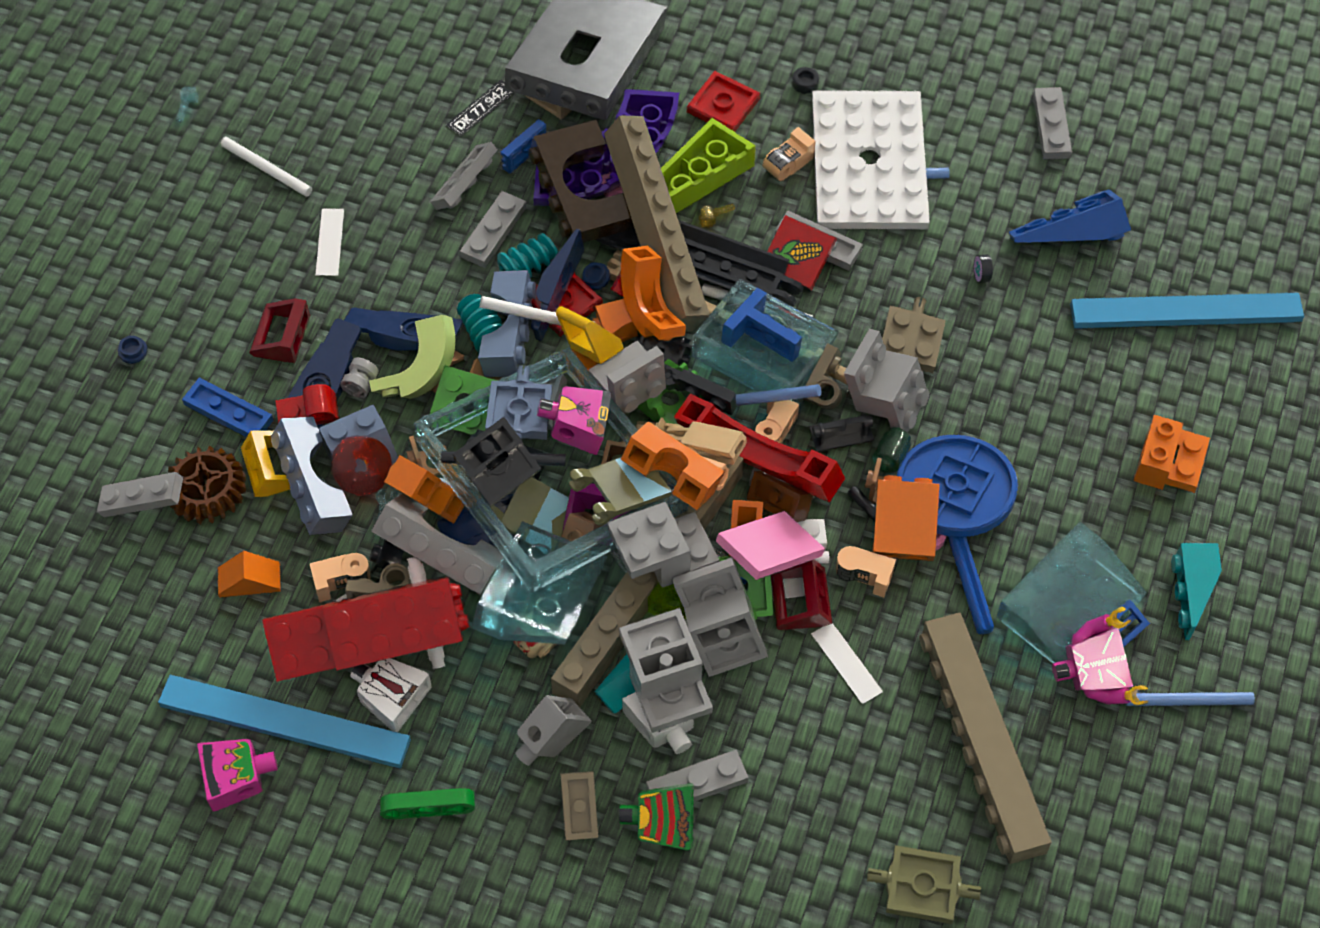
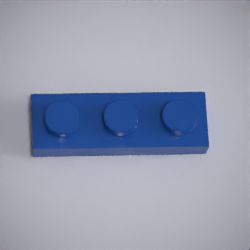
[182,378,274,437]

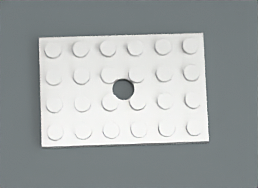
[812,91,930,229]

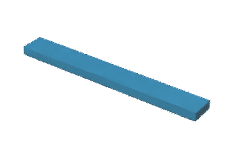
[1070,293,1304,328]
[158,675,411,769]

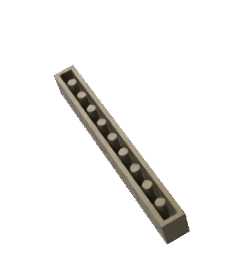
[551,456,744,707]

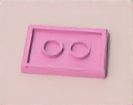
[716,511,825,580]

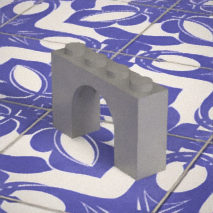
[371,493,508,595]

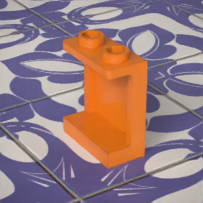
[872,475,940,561]

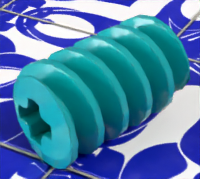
[497,233,559,278]
[456,294,503,356]

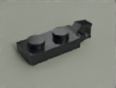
[664,364,737,415]

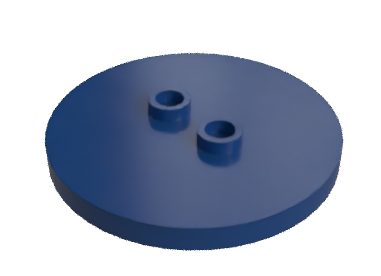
[897,435,1018,537]

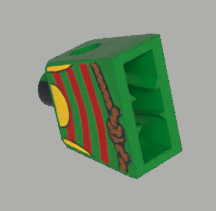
[619,783,694,850]

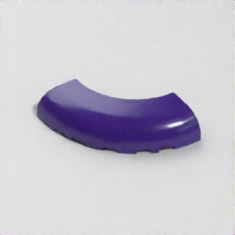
[533,89,679,206]

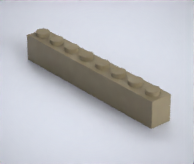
[604,116,710,332]
[919,612,1052,864]

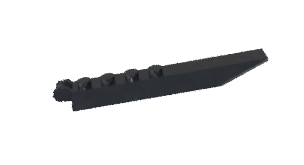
[595,220,804,308]

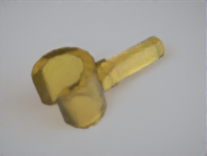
[699,203,735,228]

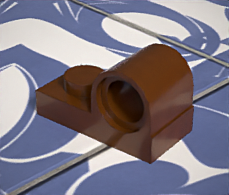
[747,471,814,522]

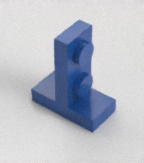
[721,287,802,362]

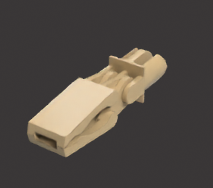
[626,417,747,464]

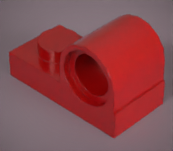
[276,384,339,425]

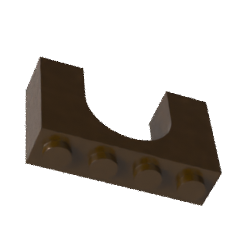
[529,120,634,243]

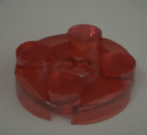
[331,435,393,497]

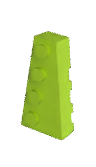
[661,118,756,213]

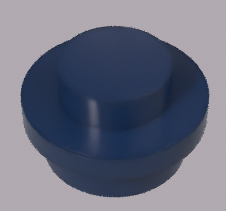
[582,262,611,290]
[118,335,148,364]

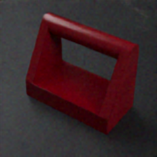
[249,298,310,364]
[771,559,832,630]

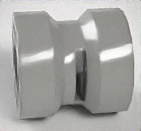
[340,357,379,398]

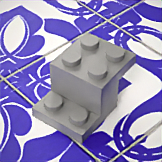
[844,329,929,439]
[588,341,666,418]
[607,502,720,588]
[673,557,768,677]
[619,608,713,733]

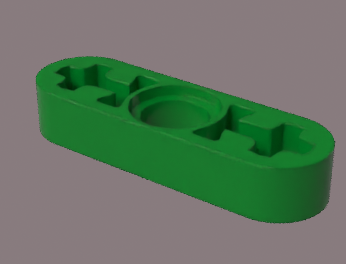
[380,788,475,819]

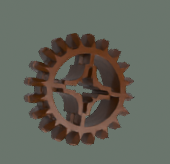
[168,446,246,525]

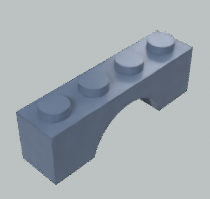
[478,270,537,377]
[271,417,353,535]

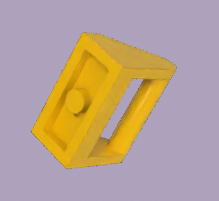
[556,306,624,364]
[241,431,290,497]

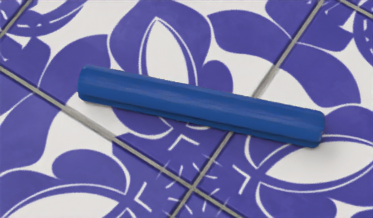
[948,536,994,635]

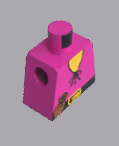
[537,386,611,455]

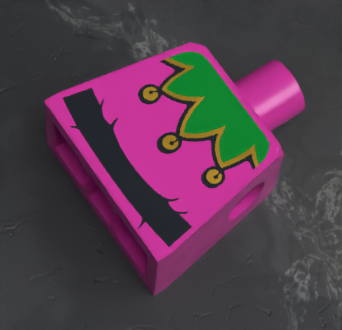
[197,739,278,812]

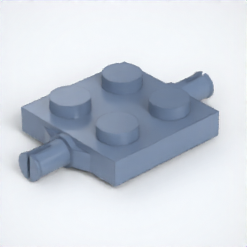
[485,365,552,440]

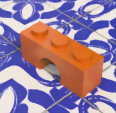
[620,421,725,510]
[384,455,469,524]

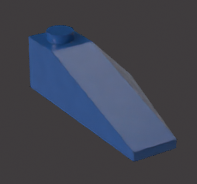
[1009,189,1131,243]

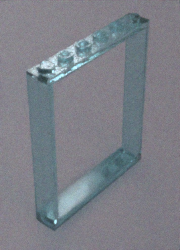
[414,347,688,593]

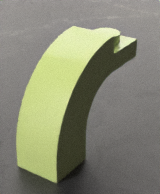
[369,315,455,399]

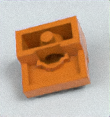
[1133,415,1210,493]

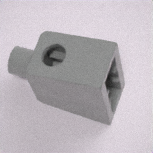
[515,695,592,766]

